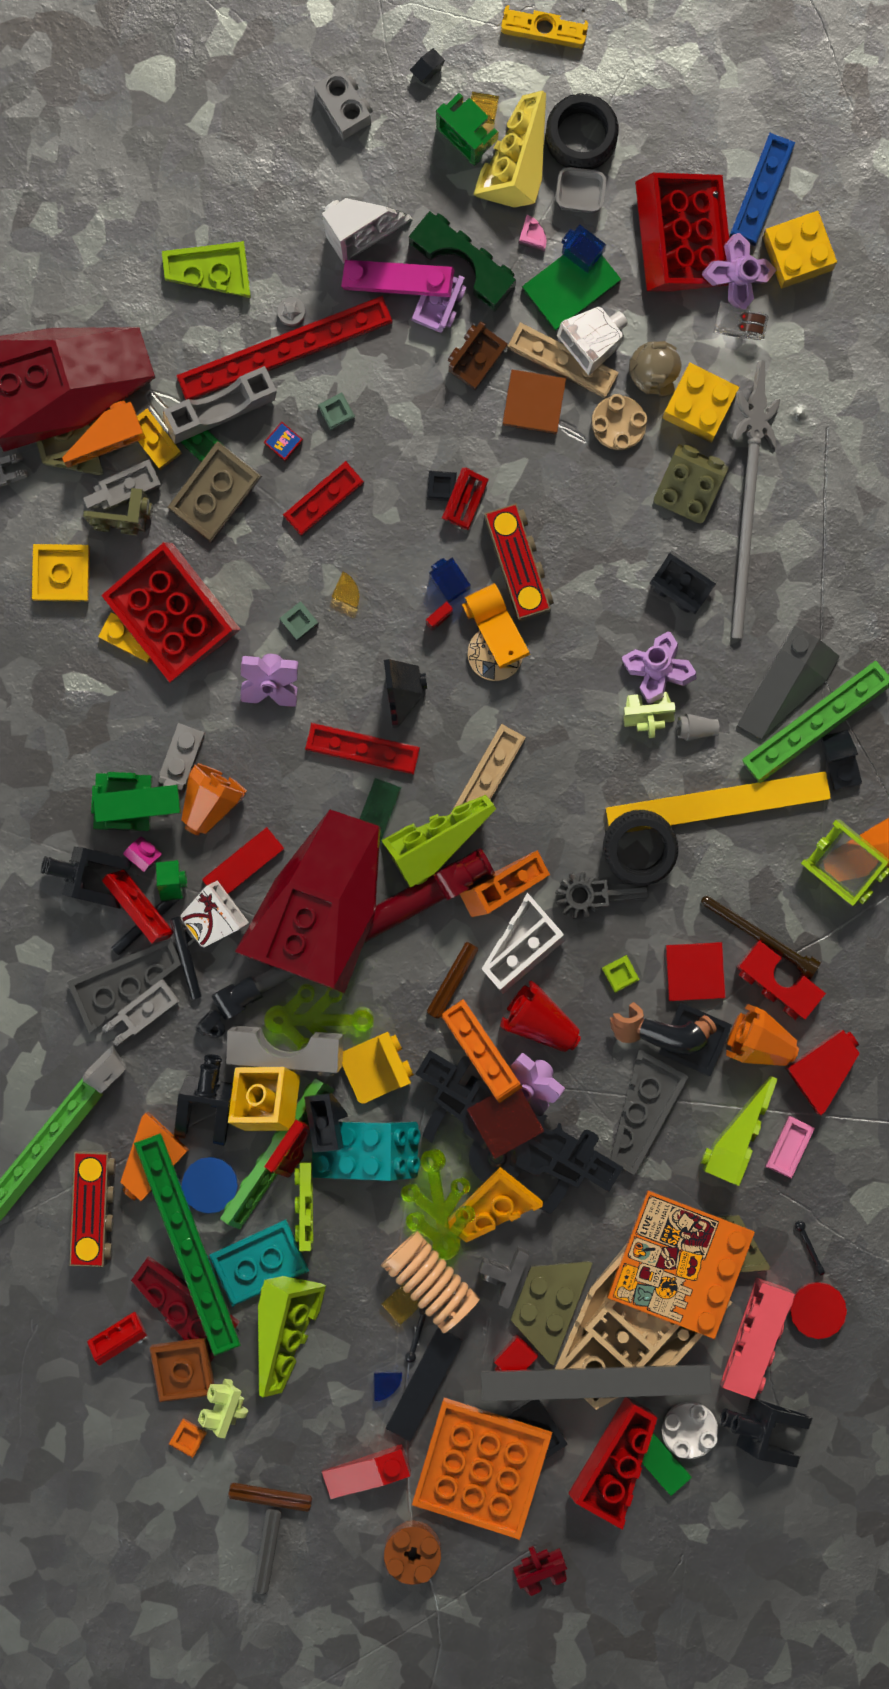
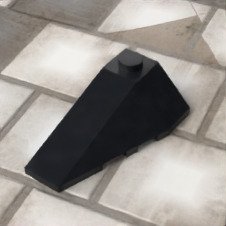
[384,659,427,728]

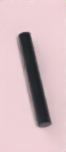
[111,899,180,956]
[170,917,202,999]

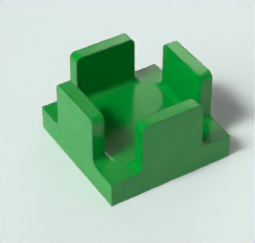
[436,93,499,166]
[91,772,153,831]

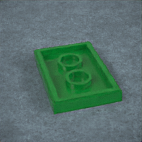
[522,236,621,332]

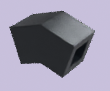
[410,48,445,84]

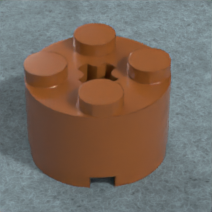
[384,1520,441,1585]

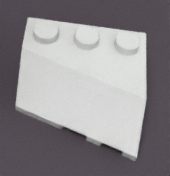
[322,198,413,264]

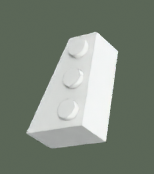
[482,893,567,994]

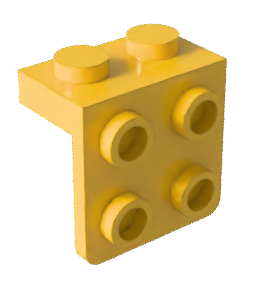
[342,1031,414,1104]

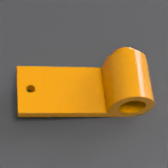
[462,583,530,669]

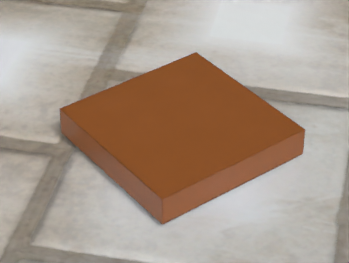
[502,369,566,434]
[150,1338,215,1402]

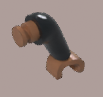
[610,1002,717,1055]

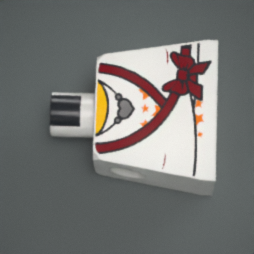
[180,880,249,948]

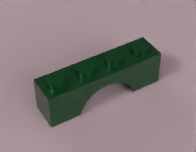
[409,211,516,312]

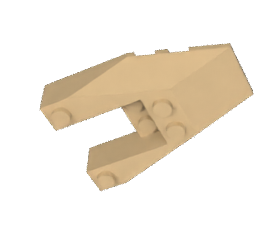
[555,1242,733,1410]

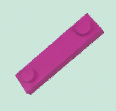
[341,260,454,297]

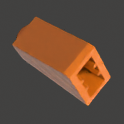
[120,1112,190,1201]

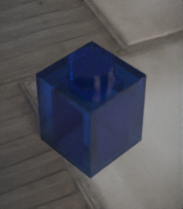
[561,224,606,273]
[429,557,471,603]

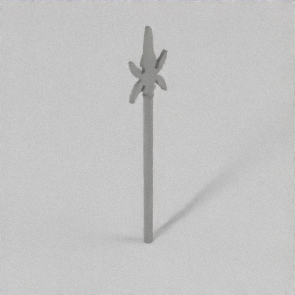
[732,361,780,639]

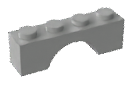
[163,366,277,444]
[226,1025,344,1076]

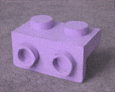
[411,275,466,333]

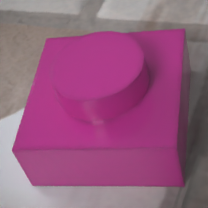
[123,836,162,872]

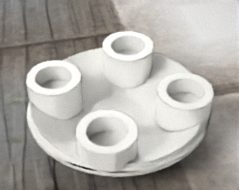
[662,1402,718,1459]

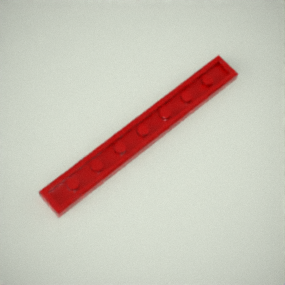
[176,296,393,400]

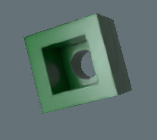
[156,860,187,901]

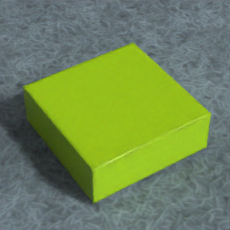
[602,955,640,993]

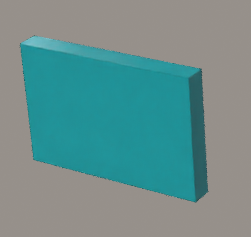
[209,1219,310,1307]

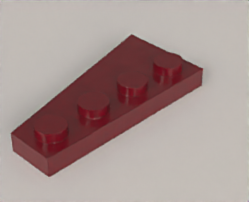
[131,1256,240,1362]

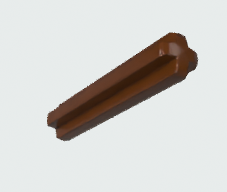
[427,942,478,1019]
[228,1483,312,1512]

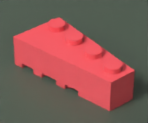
[720,1277,795,1399]

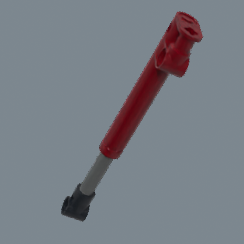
[211,848,495,1020]

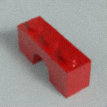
[736,940,826,1021]

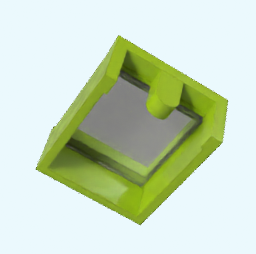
[801,819,889,906]

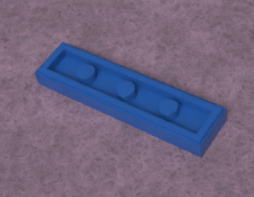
[730,133,795,246]

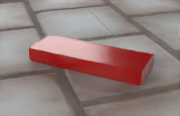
[283,461,364,537]
[202,827,285,894]
[102,870,173,944]

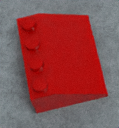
[635,172,729,291]
[101,542,241,683]

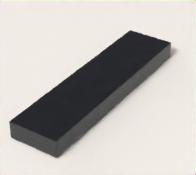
[385,1327,463,1442]

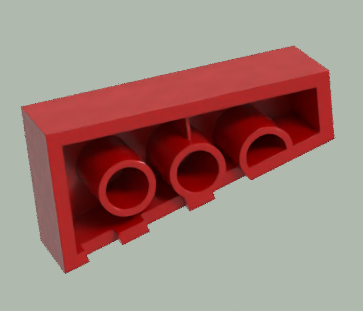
[568,1397,658,1530]

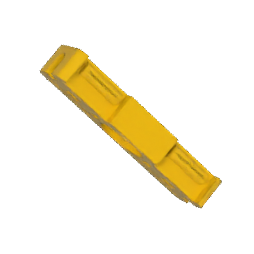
[501,5,588,49]

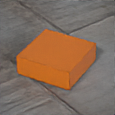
[169,1418,207,1458]

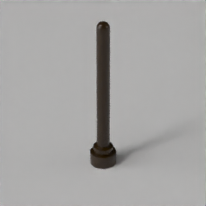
[701,896,821,980]

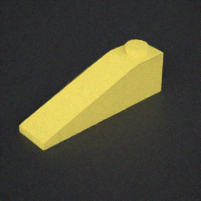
[474,91,546,208]

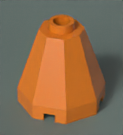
[181,763,247,835]
[726,1004,799,1066]

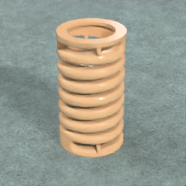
[381,1231,480,1333]

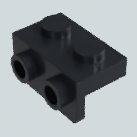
[650,550,718,614]

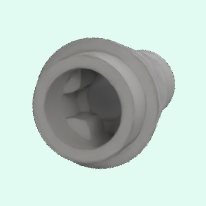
[676,713,719,741]

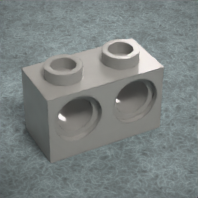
[314,69,373,140]

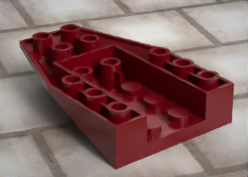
[0,327,156,452]
[235,809,381,994]

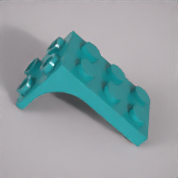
[312,1121,421,1181]

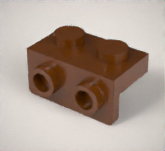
[447,321,508,391]

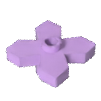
[702,233,776,311]
[622,632,697,704]
[241,654,298,707]
[510,1053,565,1116]

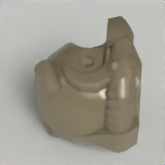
[629,341,681,397]

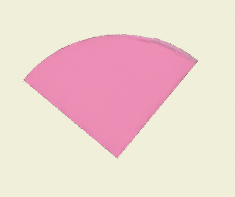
[519,215,546,251]

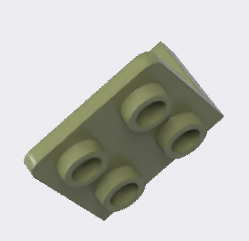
[654,444,729,523]
[83,488,153,535]

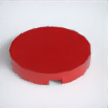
[790,1282,847,1339]

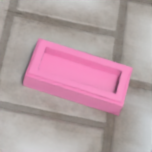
[765,1116,815,1179]

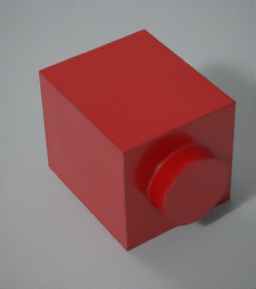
[494,1334,538,1371]

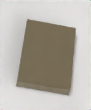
[167,441,262,542]

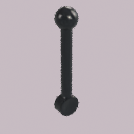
[795,1220,825,1276]
[405,1306,428,1363]

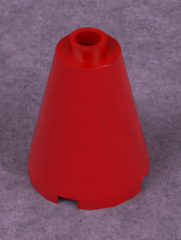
[500,981,581,1052]

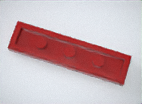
[305,723,420,775]

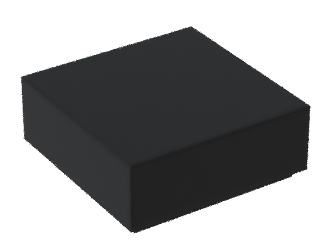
[427,471,457,501]

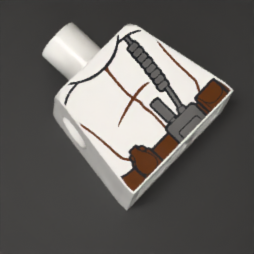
[557,307,628,375]

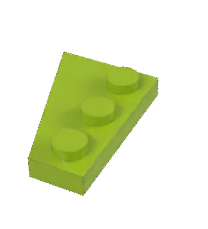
[162,241,251,298]
[295,1161,314,1251]

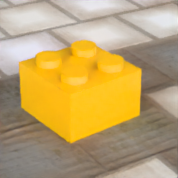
[762,211,837,289]
[662,362,739,443]
[228,1067,300,1131]

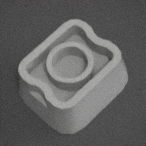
[556,167,606,214]
[83,1046,126,1093]

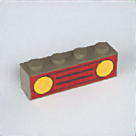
[484,503,554,623]
[69,1150,116,1267]

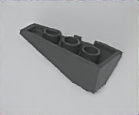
[737,626,840,739]

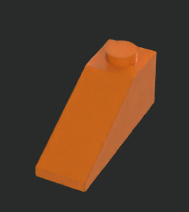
[62,401,146,468]
[460,850,550,917]

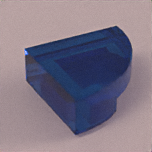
[374,1371,403,1401]

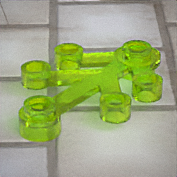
[264,984,374,1050]
[401,1149,475,1259]

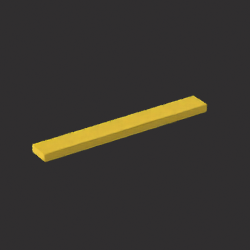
[605,771,831,833]

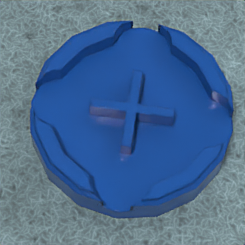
[182,1157,238,1214]

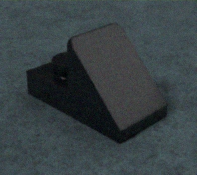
[821,730,862,791]
[304,1093,348,1153]

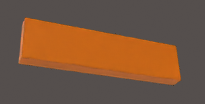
[441,999,523,1103]

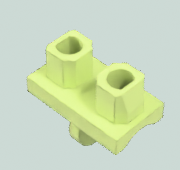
[624,692,675,738]
[198,1379,248,1438]

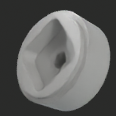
[277,297,305,327]

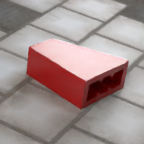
[785,1030,860,1115]

